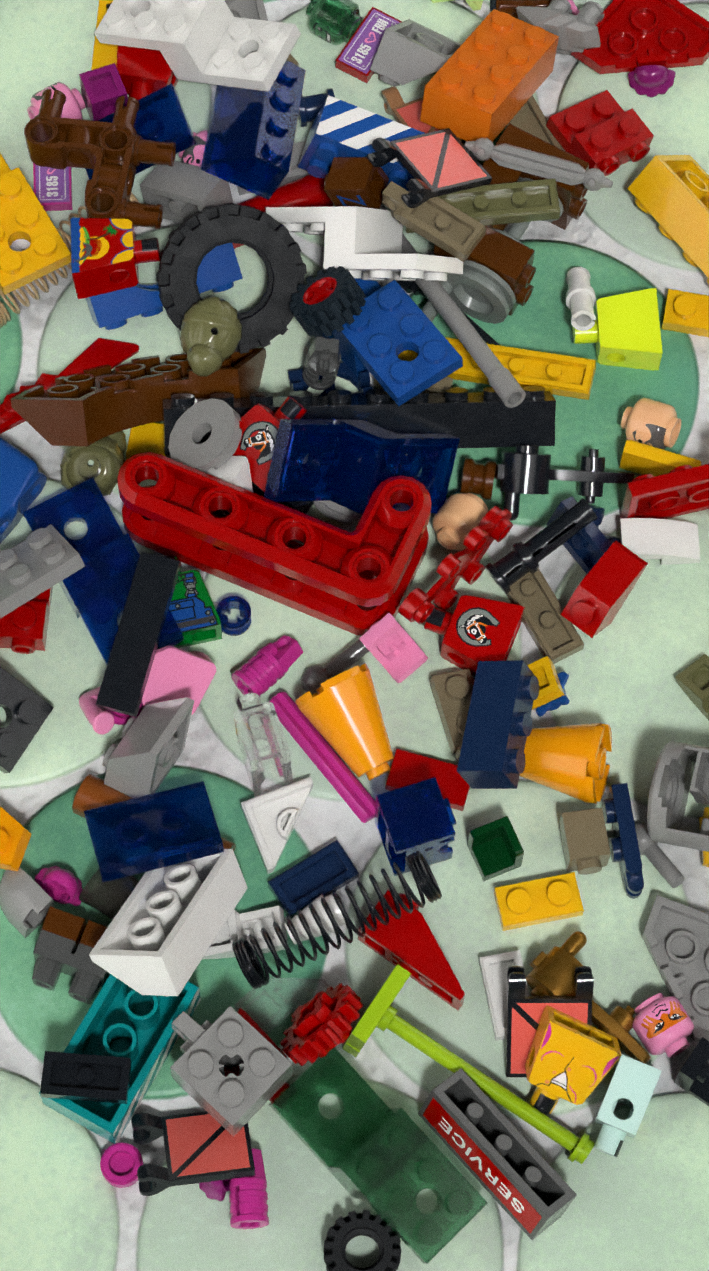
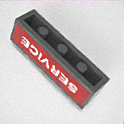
[418,1068,577,1240]

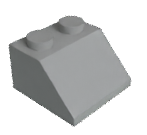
[102,697,194,805]

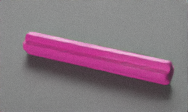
[269,692,380,823]

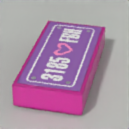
[33,163,73,211]

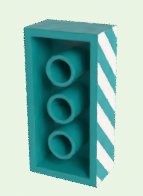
[39,974,201,1144]

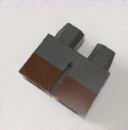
[32,906,110,1004]

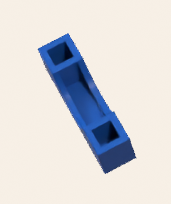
[86,243,243,330]

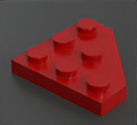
[571,0,709,74]

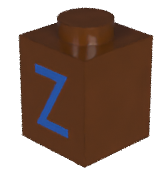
[323,157,389,209]

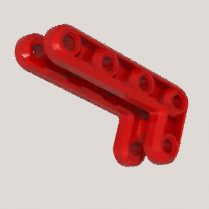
[117,452,432,636]

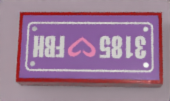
[335,7,402,83]

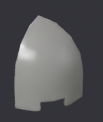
[0,868,55,938]

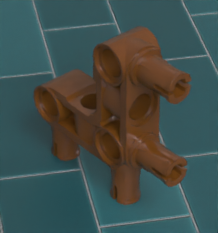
[24,89,176,229]

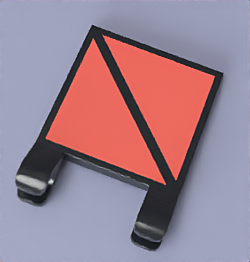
[366,128,492,208]
[506,966,594,1077]
[131,1111,255,1196]

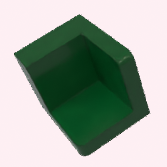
[467,816,524,881]

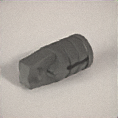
[302,337,341,390]

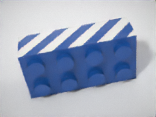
[298,95,470,192]

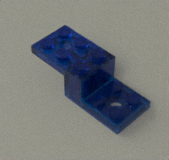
[264,419,460,515]
[23,477,184,666]

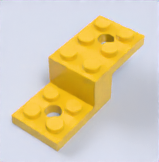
[0,153,71,295]

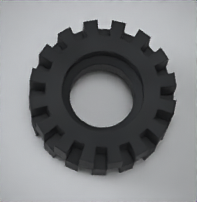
[324,1210,402,1271]

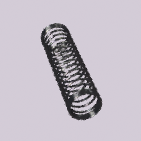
[232,851,442,990]

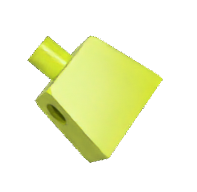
[572,288,663,371]

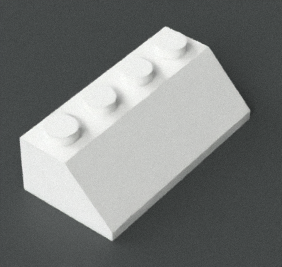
[89,848,248,997]

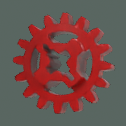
[280,983,363,1066]

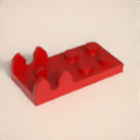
[620,464,709,519]

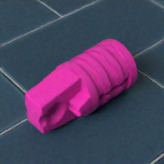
[231,635,303,702]
[229,1148,269,1229]

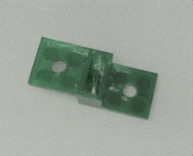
[269,1047,487,1264]

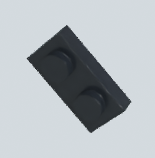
[40,1051,132,1104]

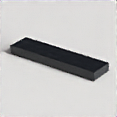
[96,551,182,717]

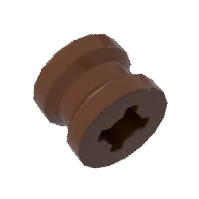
[460,458,496,500]

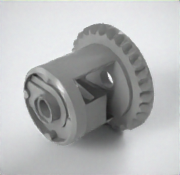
[647,741,709,852]

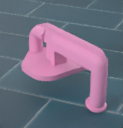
[79,646,216,735]

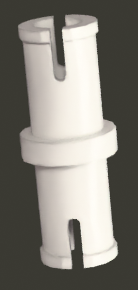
[565,267,596,331]

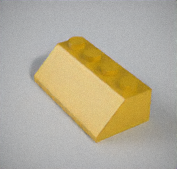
[627,155,709,284]

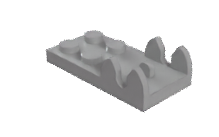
[0,524,85,619]

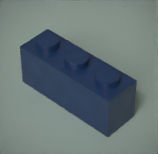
[457,660,539,789]

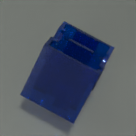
[375,777,456,876]

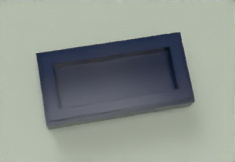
[268,840,359,919]

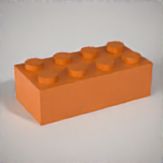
[420,9,559,142]

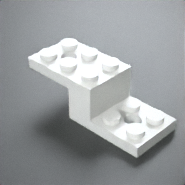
[94,0,301,92]
[266,206,463,281]

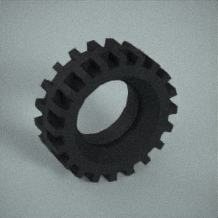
[156,203,307,354]

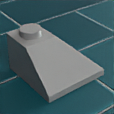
[370,19,462,86]

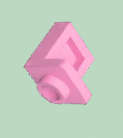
[359,613,428,683]

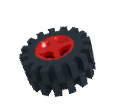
[289,266,366,338]

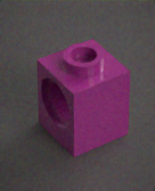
[79,63,128,123]

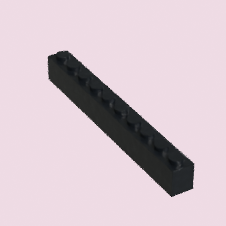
[162,386,556,455]

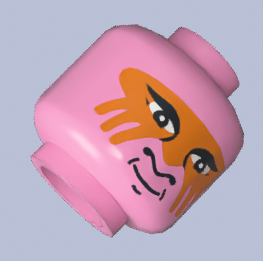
[632,993,694,1058]

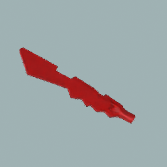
[0,338,139,434]

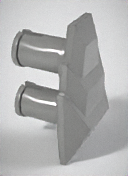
[516,0,604,55]

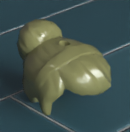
[180,296,242,377]
[60,431,126,497]

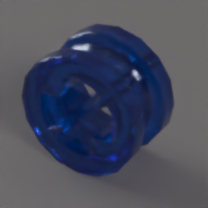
[216,596,251,636]

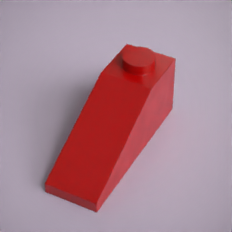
[358,890,465,1011]

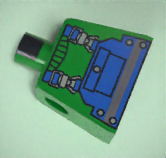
[157,556,222,650]

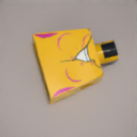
[525,1005,622,1114]

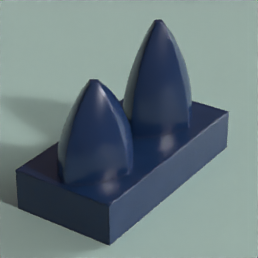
[547,496,621,574]

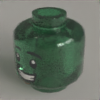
[306,0,363,46]

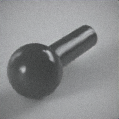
[301,639,370,695]

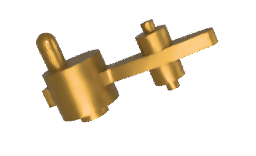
[526,931,651,1064]

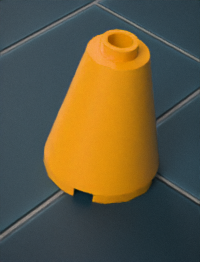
[295,663,394,781]
[519,723,612,804]

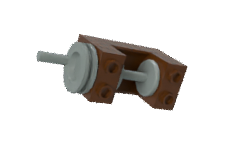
[422,123,589,324]

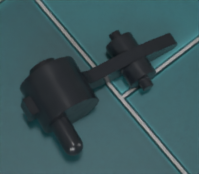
[494,444,634,521]

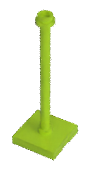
[342,964,595,1164]

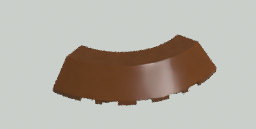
[10,348,266,446]

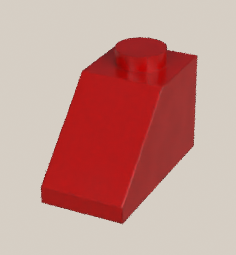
[560,540,648,638]

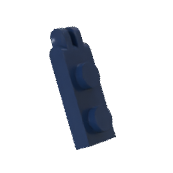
[602,783,644,899]

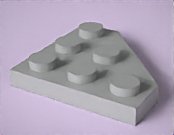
[642,895,709,1043]

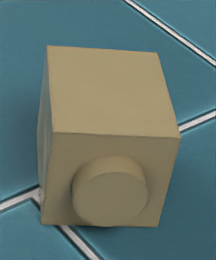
[558,808,611,875]

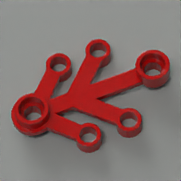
[398,506,513,624]

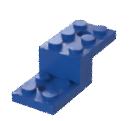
[322,279,463,406]

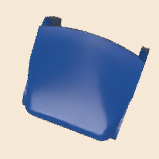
[0,437,47,544]

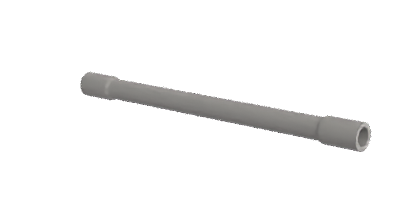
[380,204,526,408]

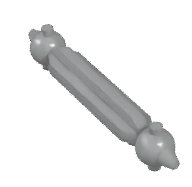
[464,138,613,191]

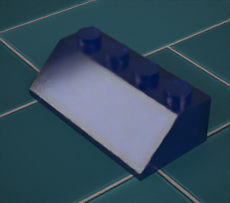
[201,61,306,200]

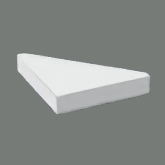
[241,777,313,874]

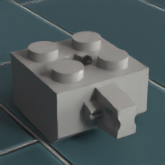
[170,1006,292,1137]

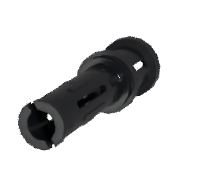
[485,498,598,594]

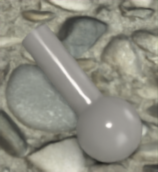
[635,823,685,888]

